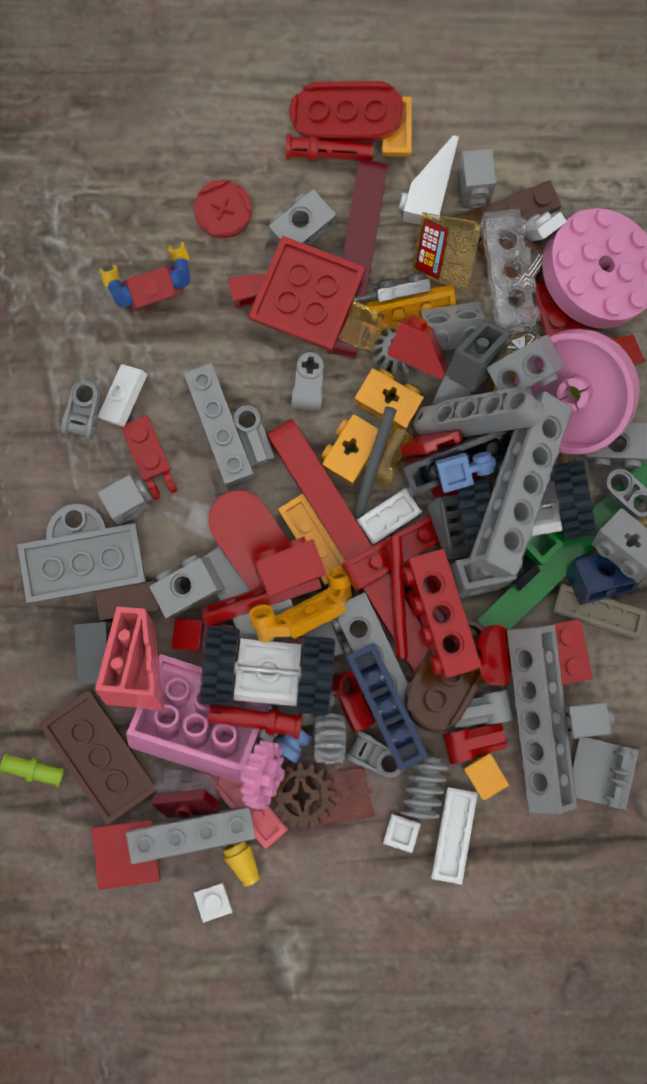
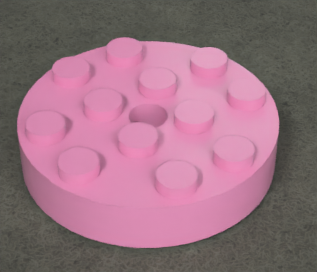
[542,208,647,329]
[514,329,640,455]

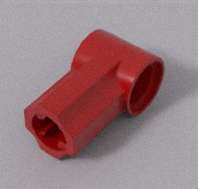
[331,671,376,732]
[443,723,507,764]

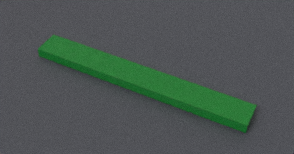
[476,464,647,630]

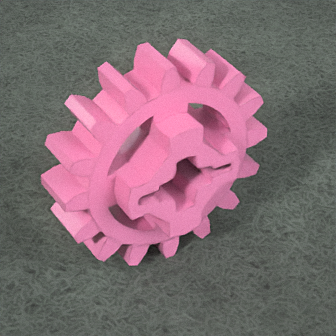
[240,740,285,810]

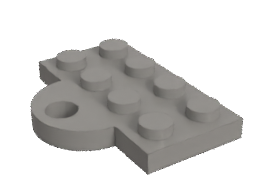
[17,504,146,604]

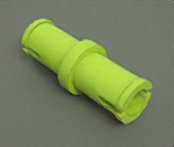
[0,753,65,788]

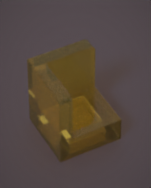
[339,301,385,352]

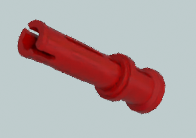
[285,134,373,162]
[208,704,303,740]

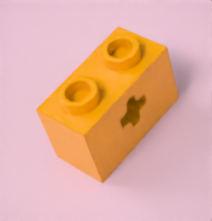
[354,368,424,433]
[320,414,378,487]

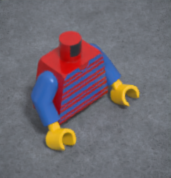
[100,242,190,312]

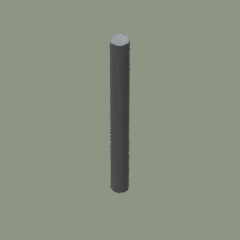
[352,406,397,519]

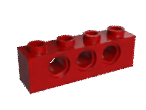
[402,549,482,681]

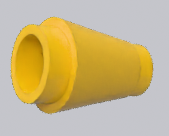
[222,841,260,887]

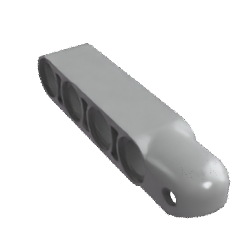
[413,387,545,437]

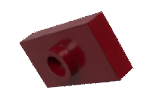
[152,789,221,818]

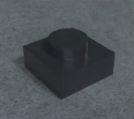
[509,554,541,591]

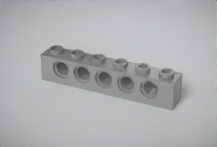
[469,391,572,578]
[507,625,577,814]

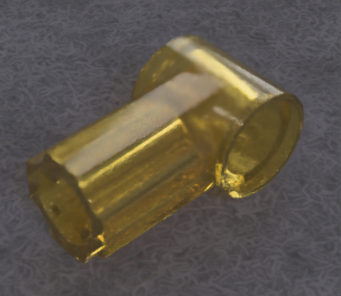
[361,425,413,488]

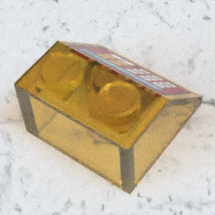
[412,212,481,289]

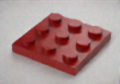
[248,236,366,352]

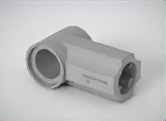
[234,405,275,468]
[454,690,513,728]

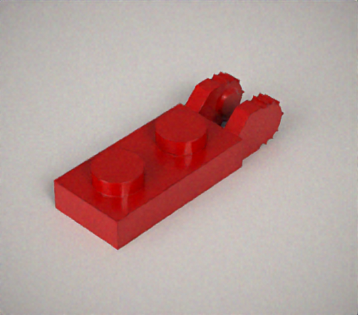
[120,415,178,501]

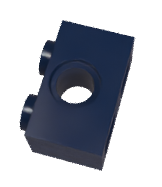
[566,554,643,605]

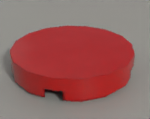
[194,180,252,239]
[477,624,512,686]

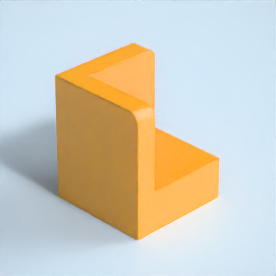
[461,753,509,800]

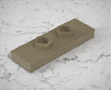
[551,584,647,640]

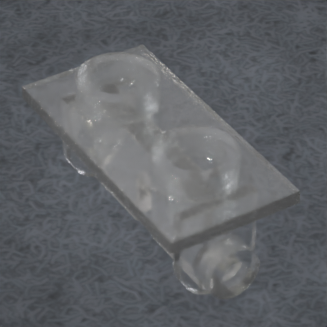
[153,769,220,800]

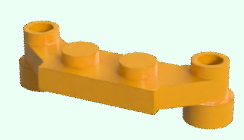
[249,565,352,642]

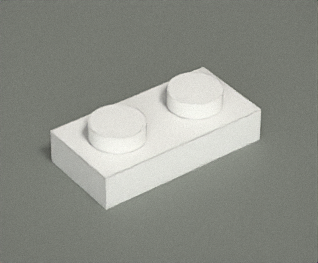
[518,211,567,242]

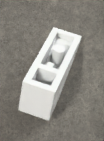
[399,135,459,226]

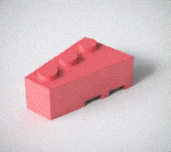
[95,607,164,710]

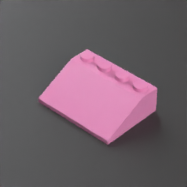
[126,654,270,785]

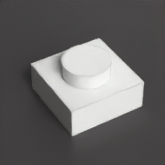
[194,882,233,923]

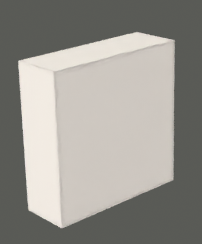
[383,814,421,853]

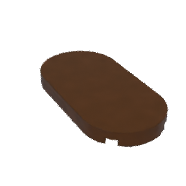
[404,619,484,732]

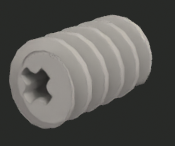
[400,756,449,820]

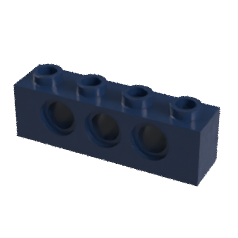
[346,643,428,771]

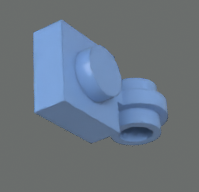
[435,452,496,493]

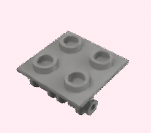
[572,737,639,810]

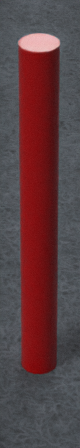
[389,536,408,658]

